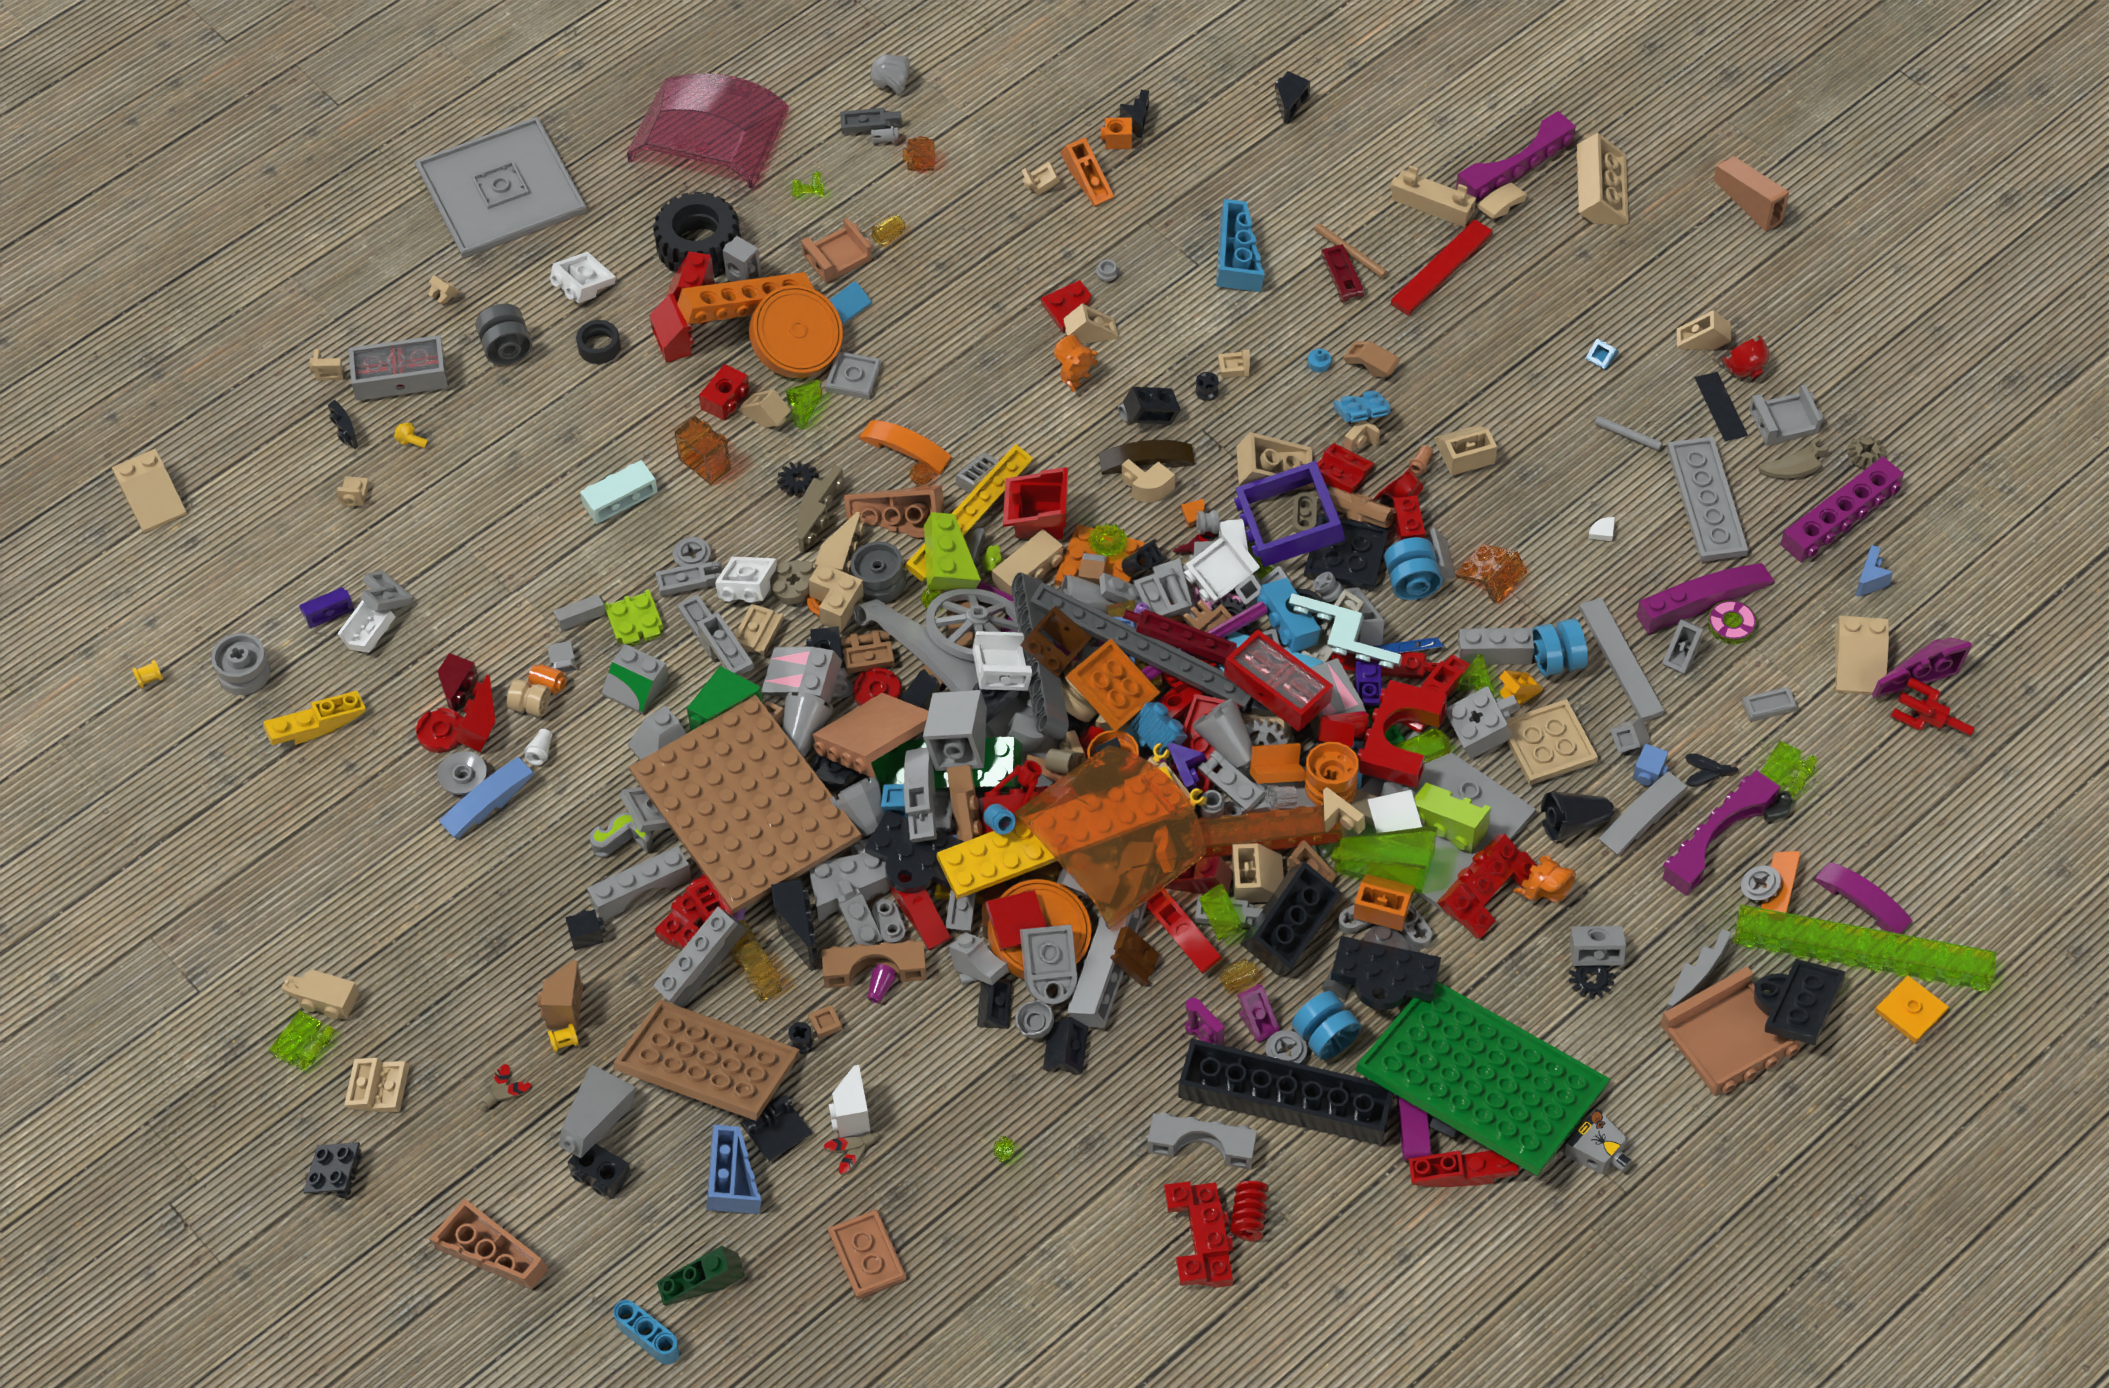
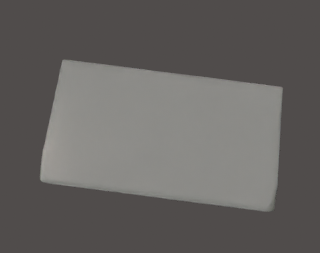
[1429,527,1456,580]
[553,594,606,631]

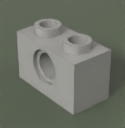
[723,236,762,282]
[1570,926,1626,966]

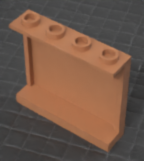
[812,693,929,778]
[1660,966,1801,1096]

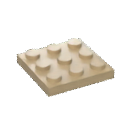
[1506,699,1598,785]

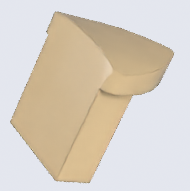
[1218,349,1250,378]

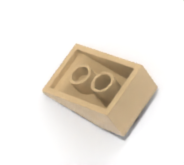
[1236,432,1314,490]
[112,449,187,534]
[1835,615,1889,696]

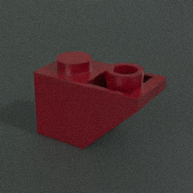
[437,653,478,711]

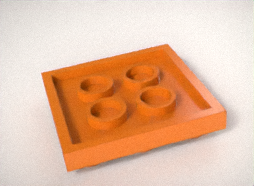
[1054,524,1145,587]
[1066,638,1160,732]

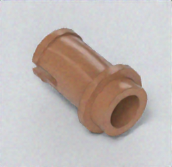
[1409,445,1434,475]

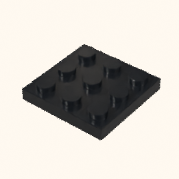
[1304,514,1389,591]

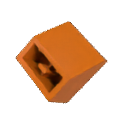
[1353,874,1415,931]

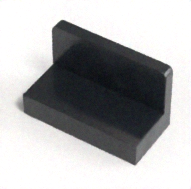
[1043,1017,1088,1075]

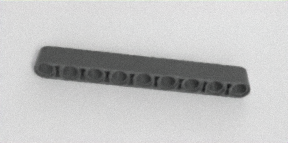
[1011,572,1069,740]

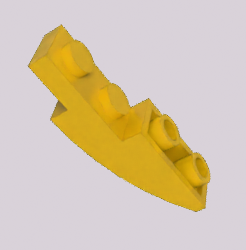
[263,691,366,745]

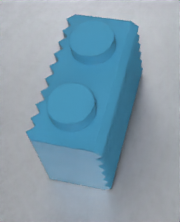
[1130,702,1188,758]

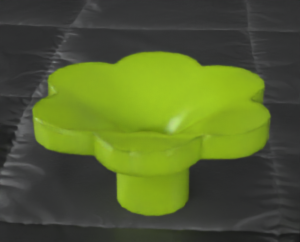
[982,545,1005,573]

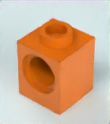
[1101,118,1132,149]

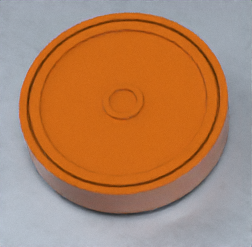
[749,285,843,378]
[987,879,1091,980]

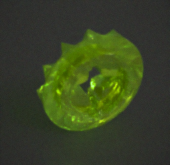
[1088,522,1127,556]

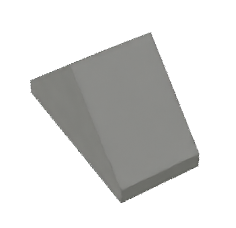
[1662,619,1704,673]

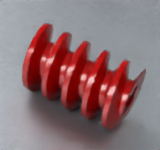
[1230,1180,1269,1242]

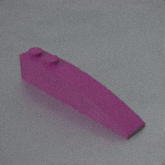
[1636,563,1774,635]

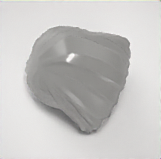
[870,54,910,95]

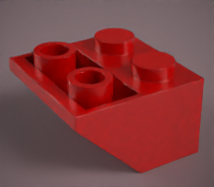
[649,293,694,363]

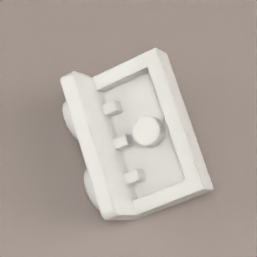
[338,600,395,653]

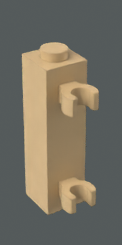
[1390,166,1476,227]

